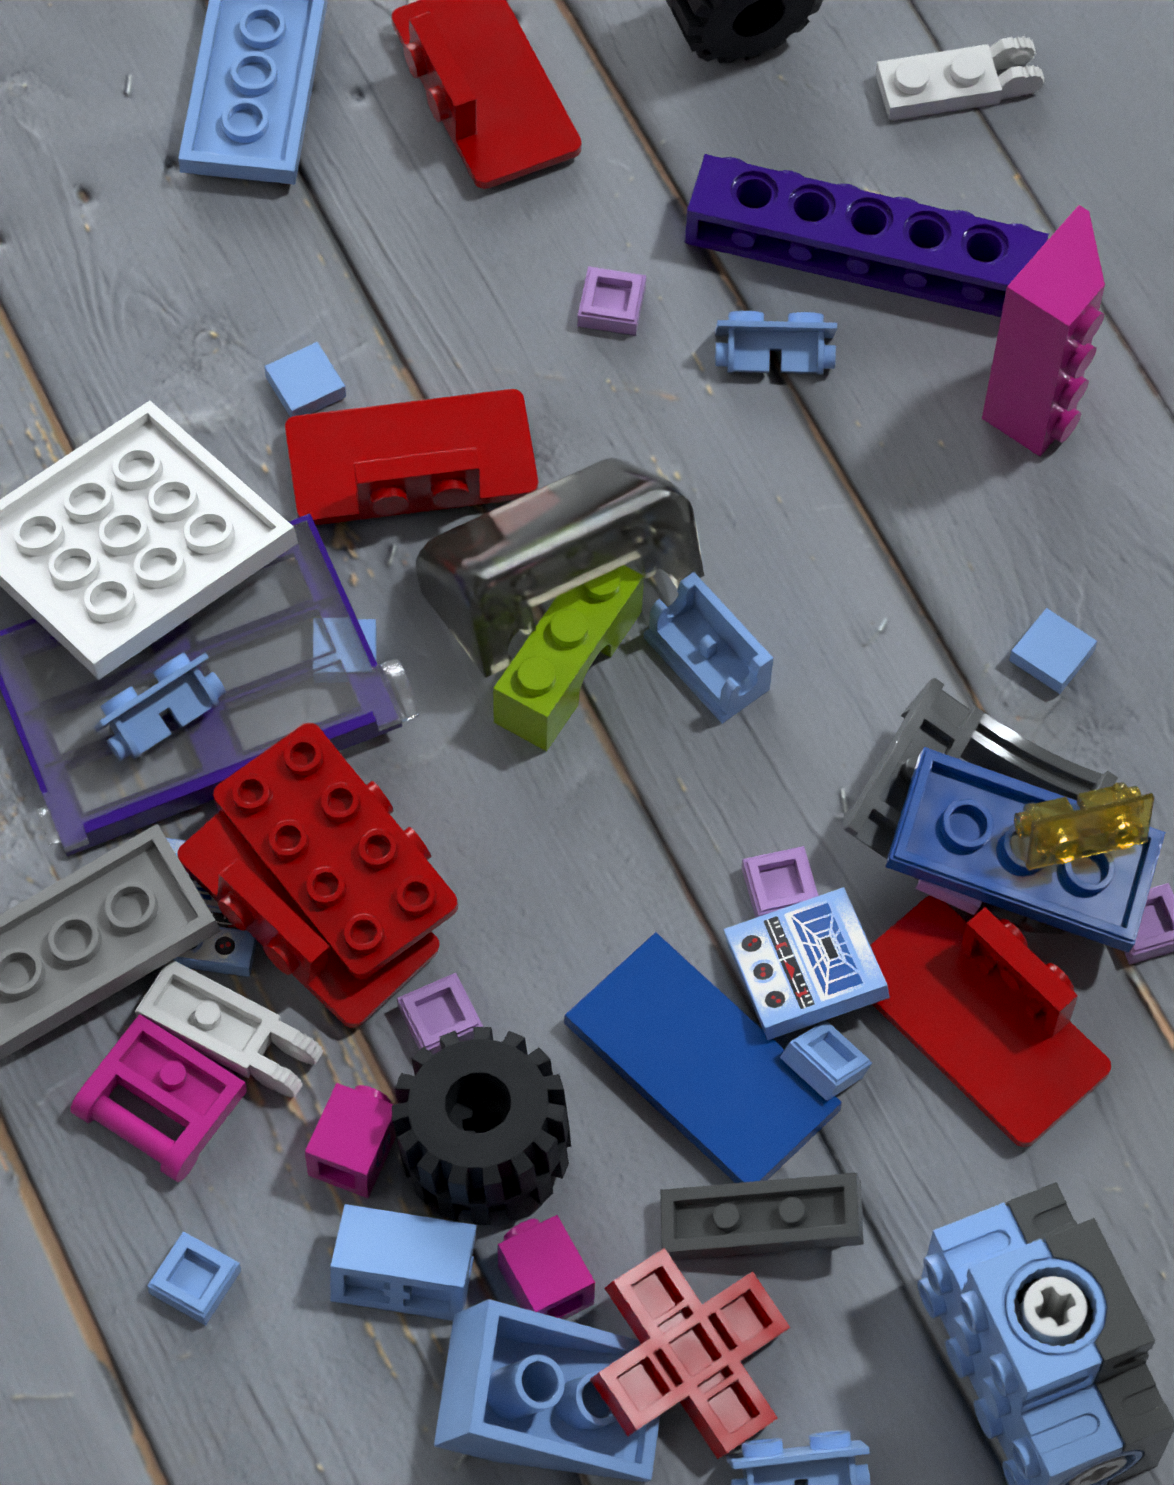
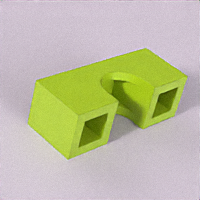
[493,547,644,752]

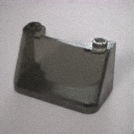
[416,458,704,678]

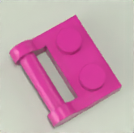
[70,1014,247,1183]

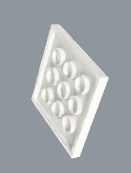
[0,401,298,680]

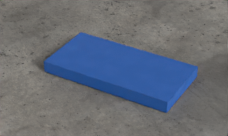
[885,747,1166,953]
[564,932,842,1183]

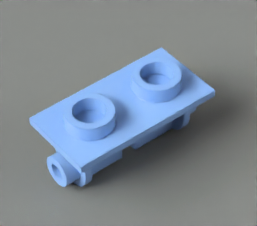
[715,311,837,375]
[93,652,226,761]
[726,1430,871,1485]

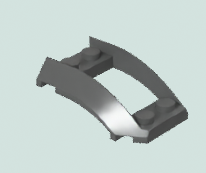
[844,677,1142,935]

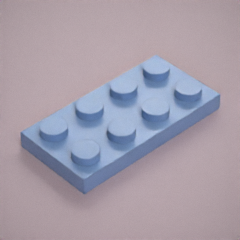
[178,0,328,185]

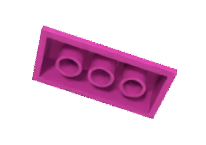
[982,205,1105,457]

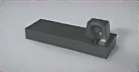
[660,1172,864,1261]

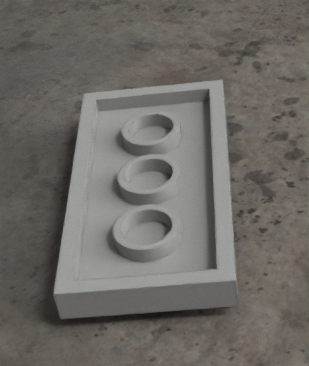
[0,824,221,1060]

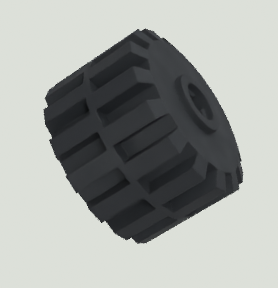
[666,0,823,64]
[392,1027,571,1225]

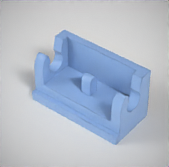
[644,572,773,724]
[330,1204,476,1321]

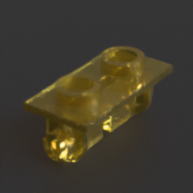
[1014,782,1155,871]

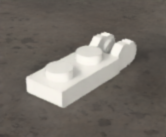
[875,36,1045,121]
[135,960,324,1098]

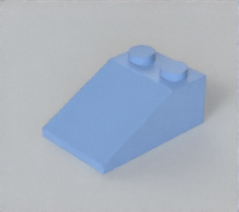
[434,1299,660,1482]

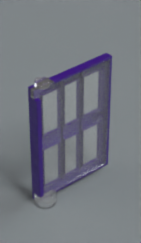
[0,514,419,856]

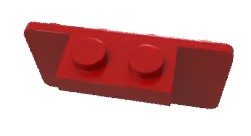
[391,0,582,189]
[285,389,538,525]
[213,723,458,979]
[177,810,439,1028]
[870,895,1111,1148]

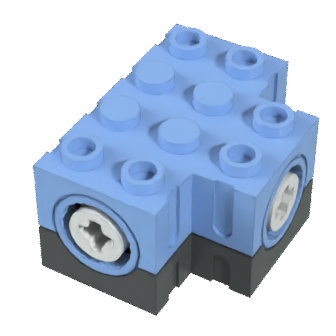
[917,1182,1174,1485]

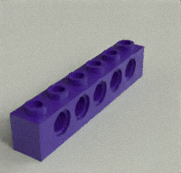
[685,154,1049,317]

